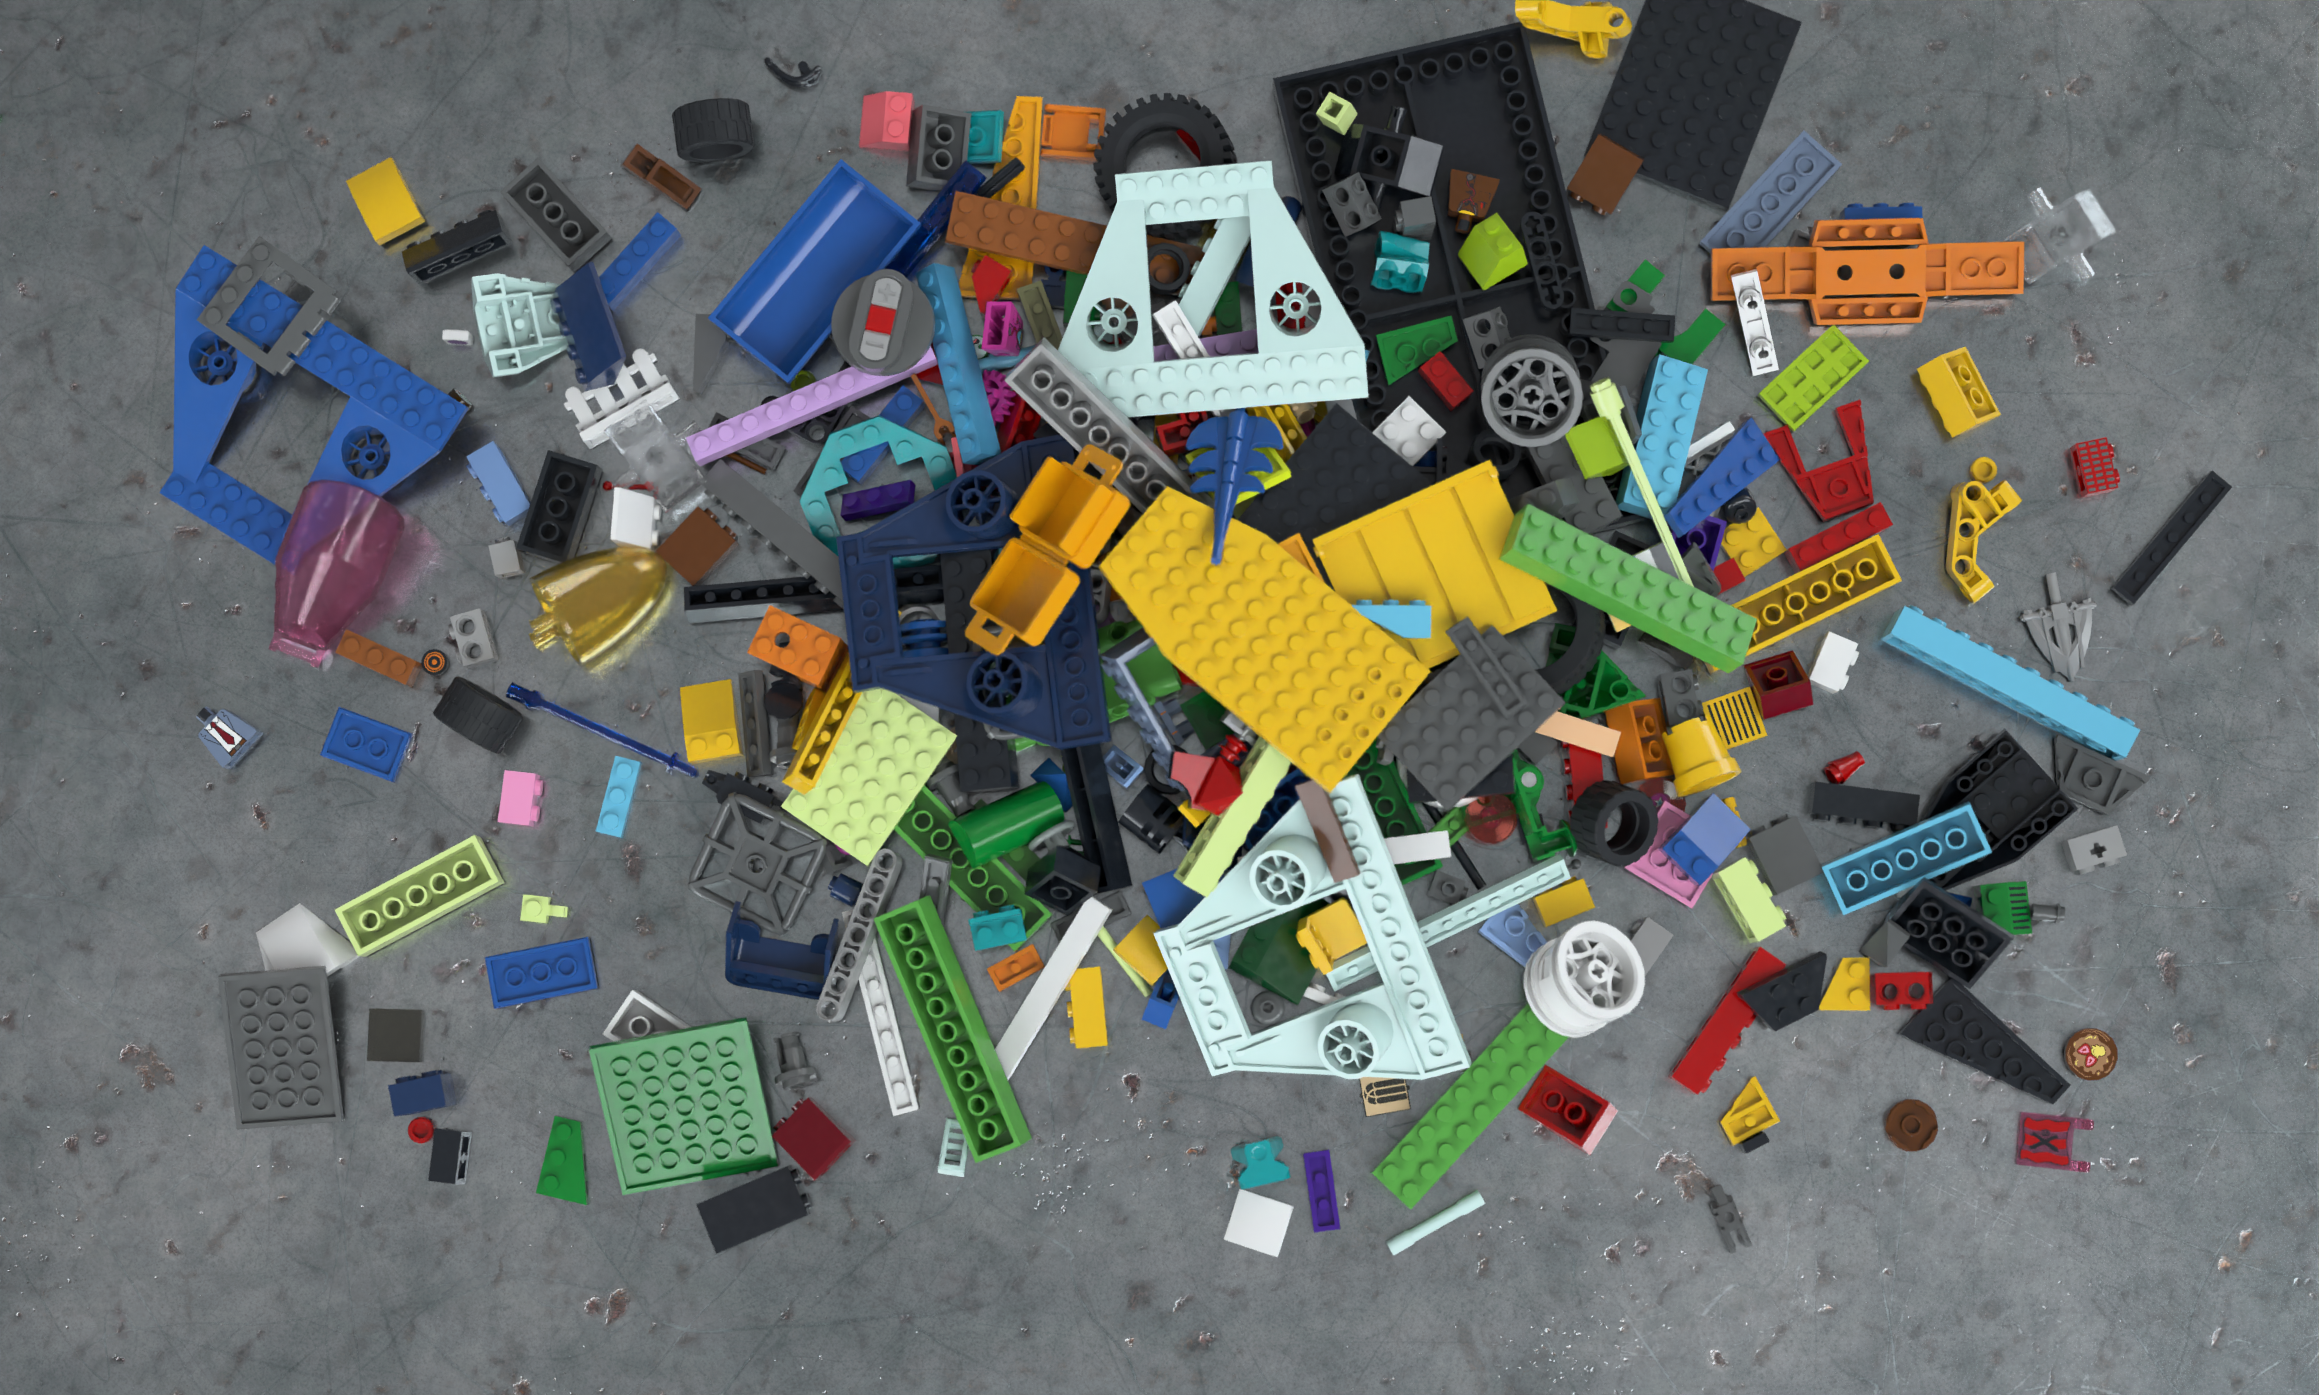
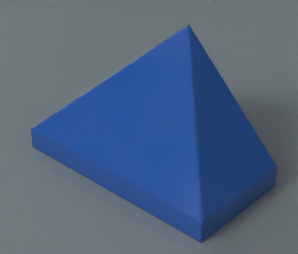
[1030,758,1073,813]

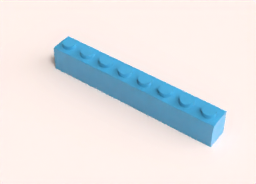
[915,263,1001,466]

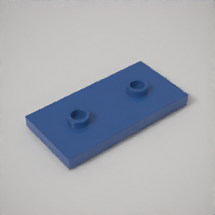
[485,937,598,1009]

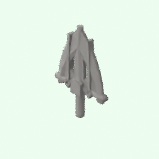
[2020,572,2097,682]

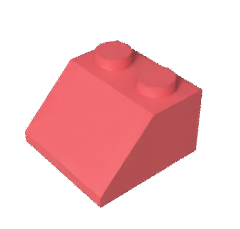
[859,91,915,151]

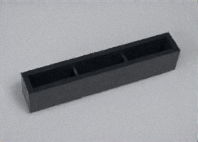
[1060,743,1132,894]

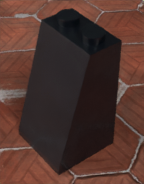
[696,1165,812,1254]

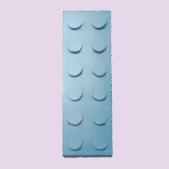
[1616,354,1708,521]
[1822,802,1992,915]

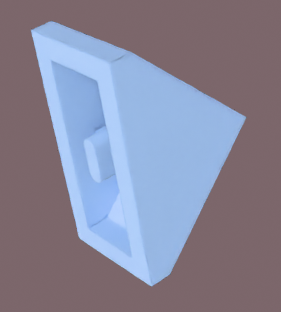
[1103,745,1144,790]

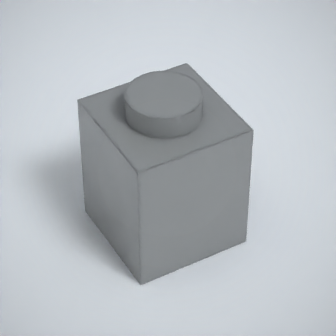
[488,537,525,579]

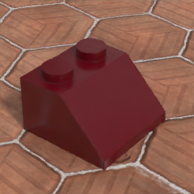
[1743,650,1813,720]

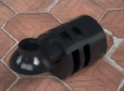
[1118,784,1190,855]

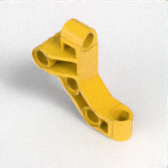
[1515,0,1632,58]
[1946,479,2022,604]

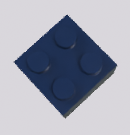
[388,1070,457,1117]

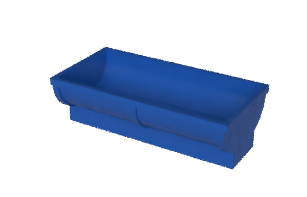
[708,159,921,384]

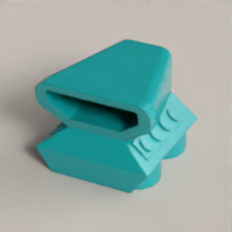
[1371,231,1429,293]
[1231,1136,1291,1190]

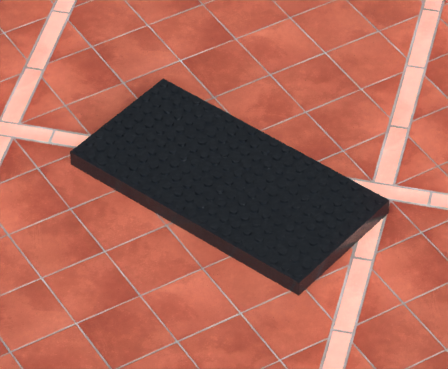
[1273,22,1646,533]

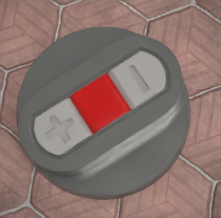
[831,269,935,376]

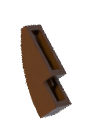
[620,144,702,210]

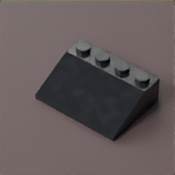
[1884,877,2014,989]

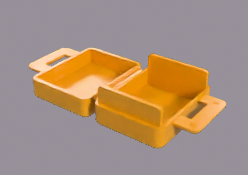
[965,444,1130,655]

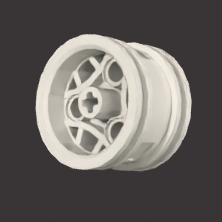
[1524,921,1645,1038]

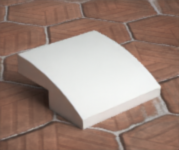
[1224,1189,1294,1257]

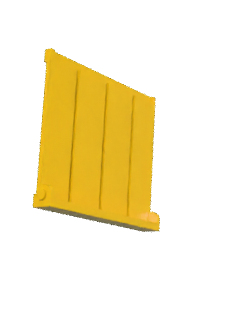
[1312,460,1557,669]

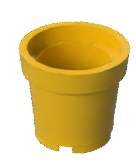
[1662,715,1742,797]

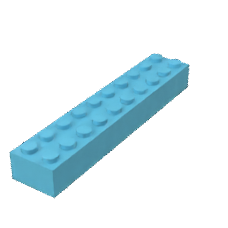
[1881,605,2140,761]

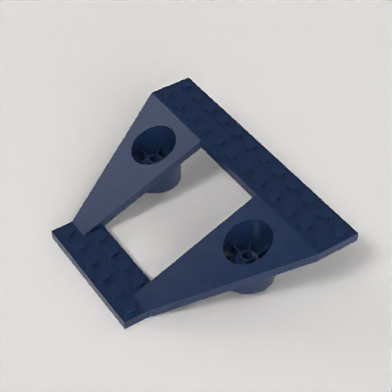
[836,434,1112,750]

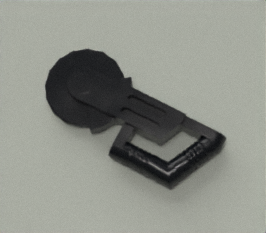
[764,641,804,720]

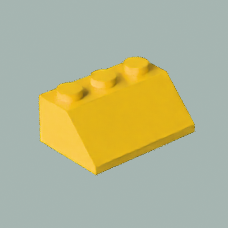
[1917,346,2001,438]

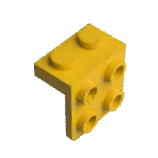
[1296,898,1367,975]

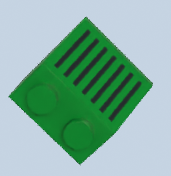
[1973,881,2032,935]

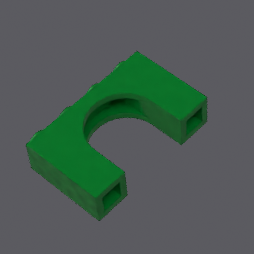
[1604,259,1726,365]

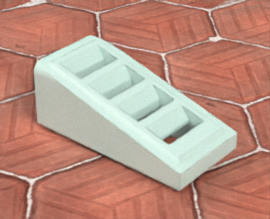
[938,1118,969,1177]

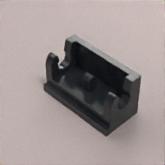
[428,1128,472,1184]

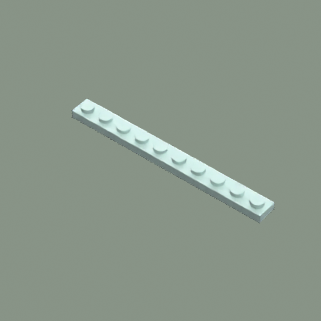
[1326,854,1571,992]

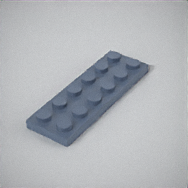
[1699,131,1842,254]

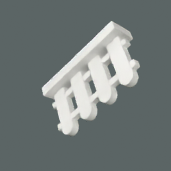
[564,349,680,449]

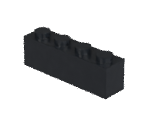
[1808,782,1920,831]

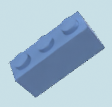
[466,441,531,526]

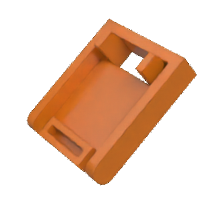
[1041,104,1106,161]

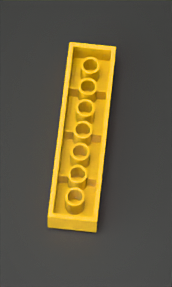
[1704,534,1902,674]

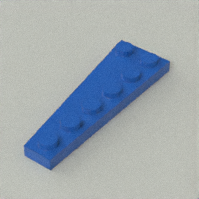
[1664,418,1780,538]

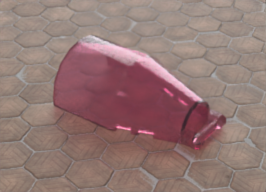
[268,480,405,668]

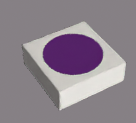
[442,329,474,346]

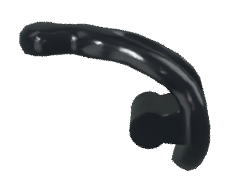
[764,57,822,88]

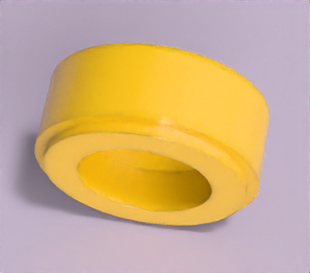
[1969,457,1997,484]

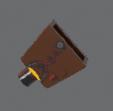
[1448,169,1500,234]

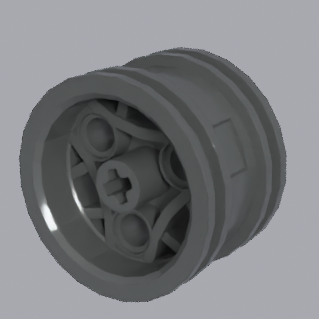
[1481,334,1583,447]

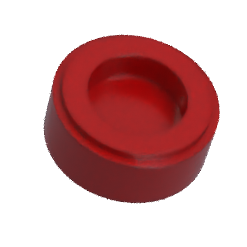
[408,1117,436,1143]

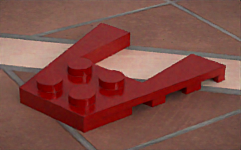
[1763,400,1874,522]

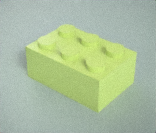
[1712,857,1786,943]

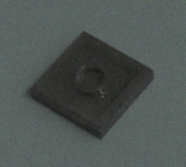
[367,1008,424,1062]

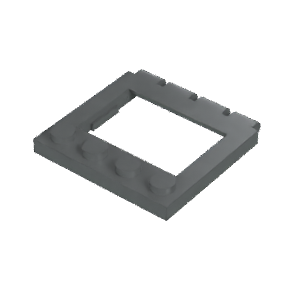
[197,236,341,377]

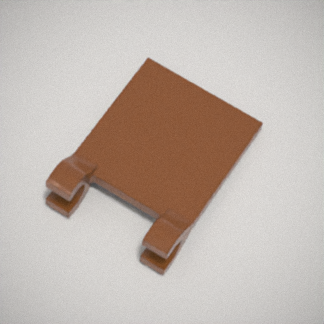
[911,373,956,446]

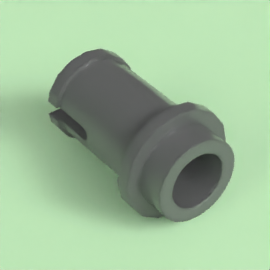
[2031,903,2065,925]

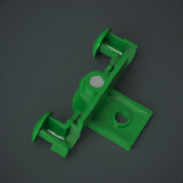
[1460,749,1578,863]

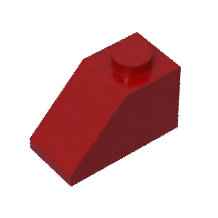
[971,255,1013,319]

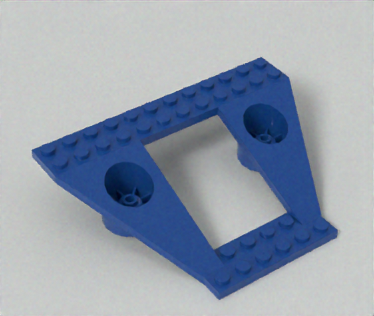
[159,245,469,574]

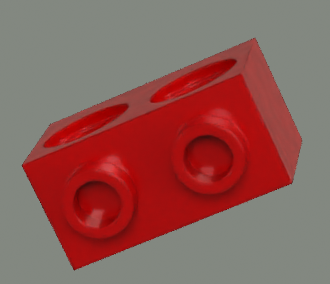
[1875,972,1933,1010]

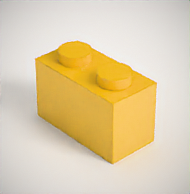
[1532,876,1595,928]

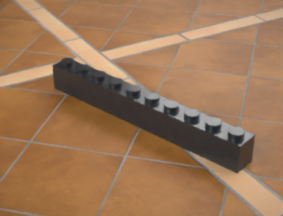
[684,565,944,623]

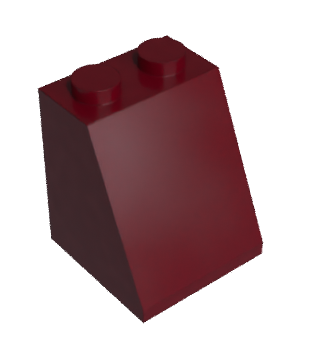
[772,1097,856,1181]

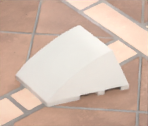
[256,903,360,977]

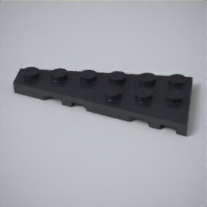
[1899,977,2071,1104]

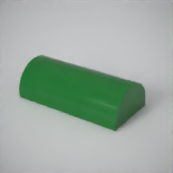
[948,781,1064,869]

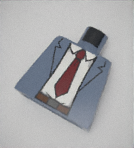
[196,707,264,770]

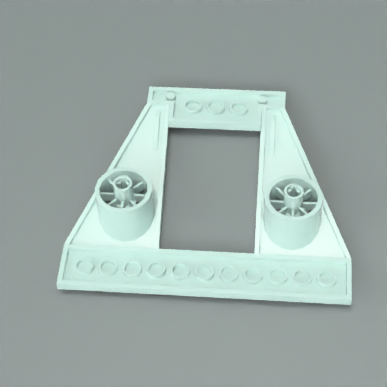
[1058,160,1368,417]
[1154,774,1472,1080]

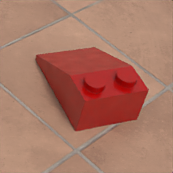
[1518,1065,1618,1155]

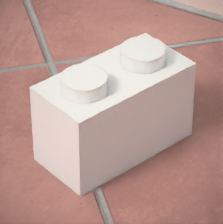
[1807,631,1859,694]

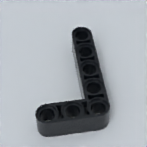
[760,361,853,448]

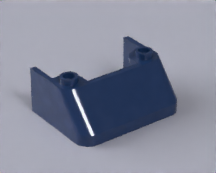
[725,901,839,1000]

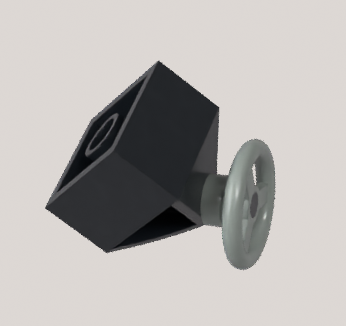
[1024,820,1101,916]

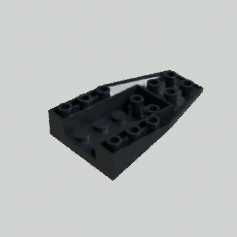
[1923,728,2078,891]

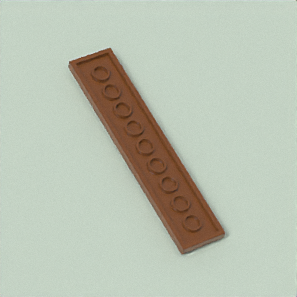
[945,191,1205,296]

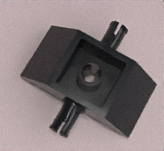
[1334,106,1444,211]

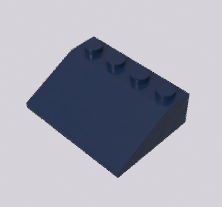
[551,262,626,391]

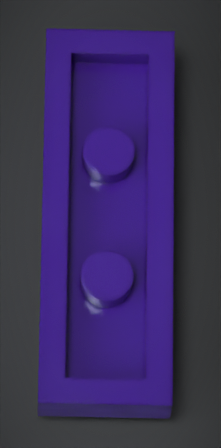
[840,479,916,521]
[1303,1150,1340,1233]

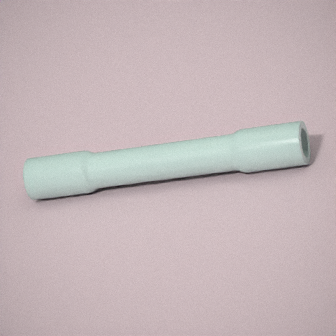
[1386,1190,1485,1256]

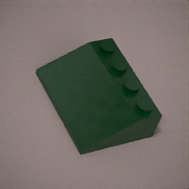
[1228,885,1330,1005]

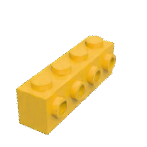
[1245,404,1307,463]

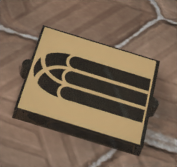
[1359,1077,1411,1117]

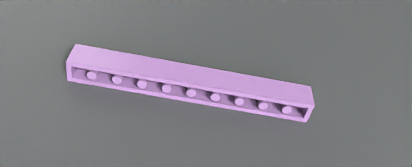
[686,346,938,466]

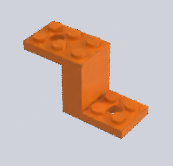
[747,605,848,693]

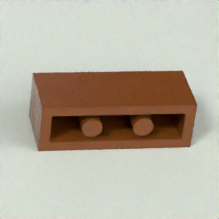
[335,629,422,688]

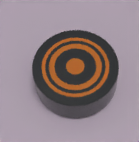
[421,649,449,676]

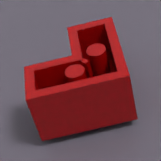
[1156,411,1208,457]

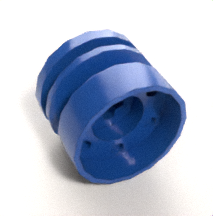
[900,619,949,658]

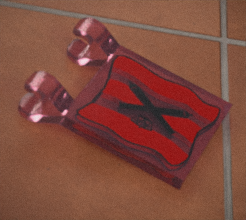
[2016,1112,2094,1173]

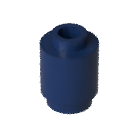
[827,873,863,907]

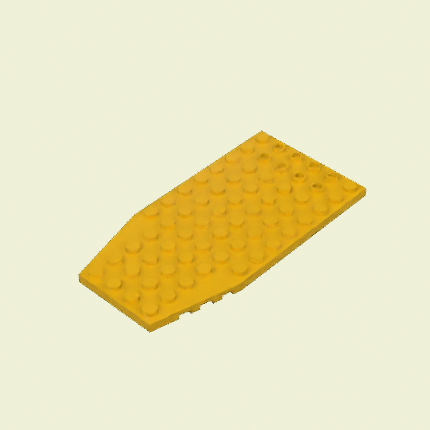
[1099,486,1431,794]

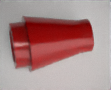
[1824,751,1865,784]

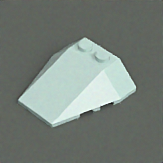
[471,273,568,377]

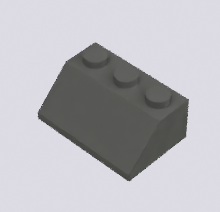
[906,105,971,190]

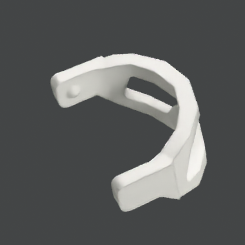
[899,603,940,649]

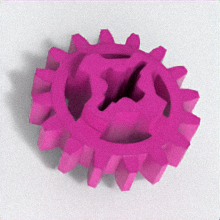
[982,370,1016,426]

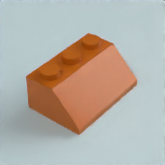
[1605,698,1674,784]

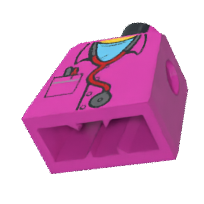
[981,302,1023,356]

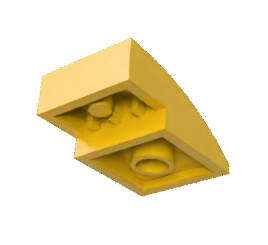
[346,157,425,245]

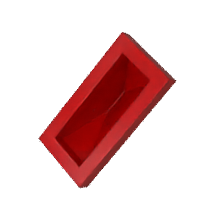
[1196,756,1243,816]

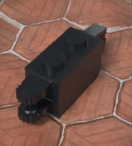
[702,770,788,827]

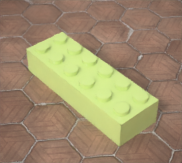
[335,835,504,957]

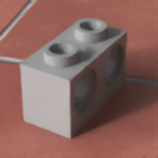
[448,608,499,669]

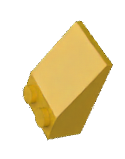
[680,679,744,764]

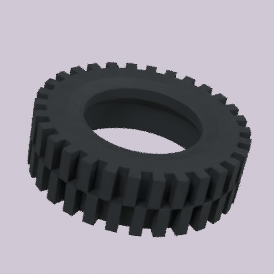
[1093,93,1238,240]

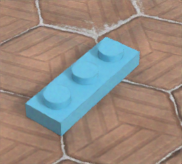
[596,756,642,838]

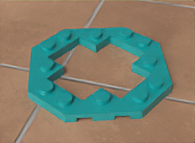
[800,415,957,569]

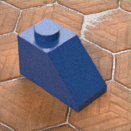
[1142,969,1179,1029]

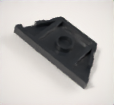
[1737,951,1827,1032]

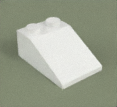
[610,487,661,552]

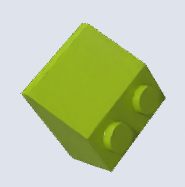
[1458,213,1528,291]
[1565,416,1629,479]

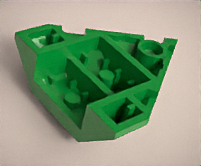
[1546,623,1646,719]

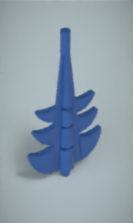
[1186,408,1283,565]

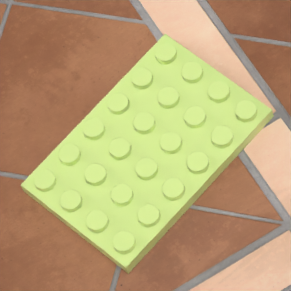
[781,689,957,866]

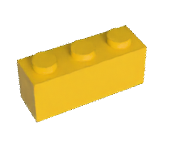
[1065,967,1108,1048]

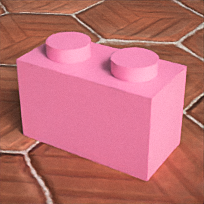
[498,770,543,827]

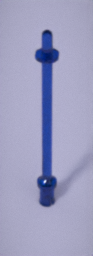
[506,682,697,777]

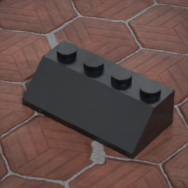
[401,210,513,284]

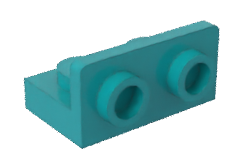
[968,905,1027,951]

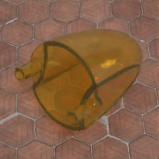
[528,546,668,667]

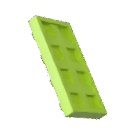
[1758,325,1869,432]

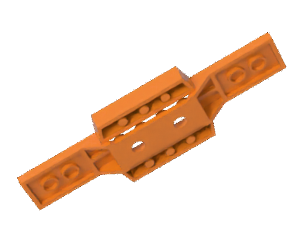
[1711,217,2024,325]

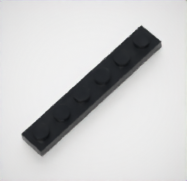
[2112,470,2232,606]

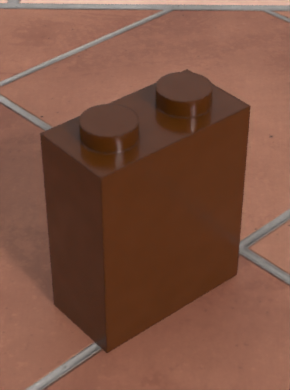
[1567,133,1645,216]
[655,506,739,586]

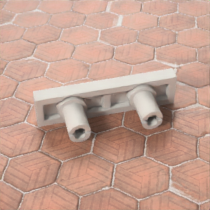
[1731,269,1779,376]

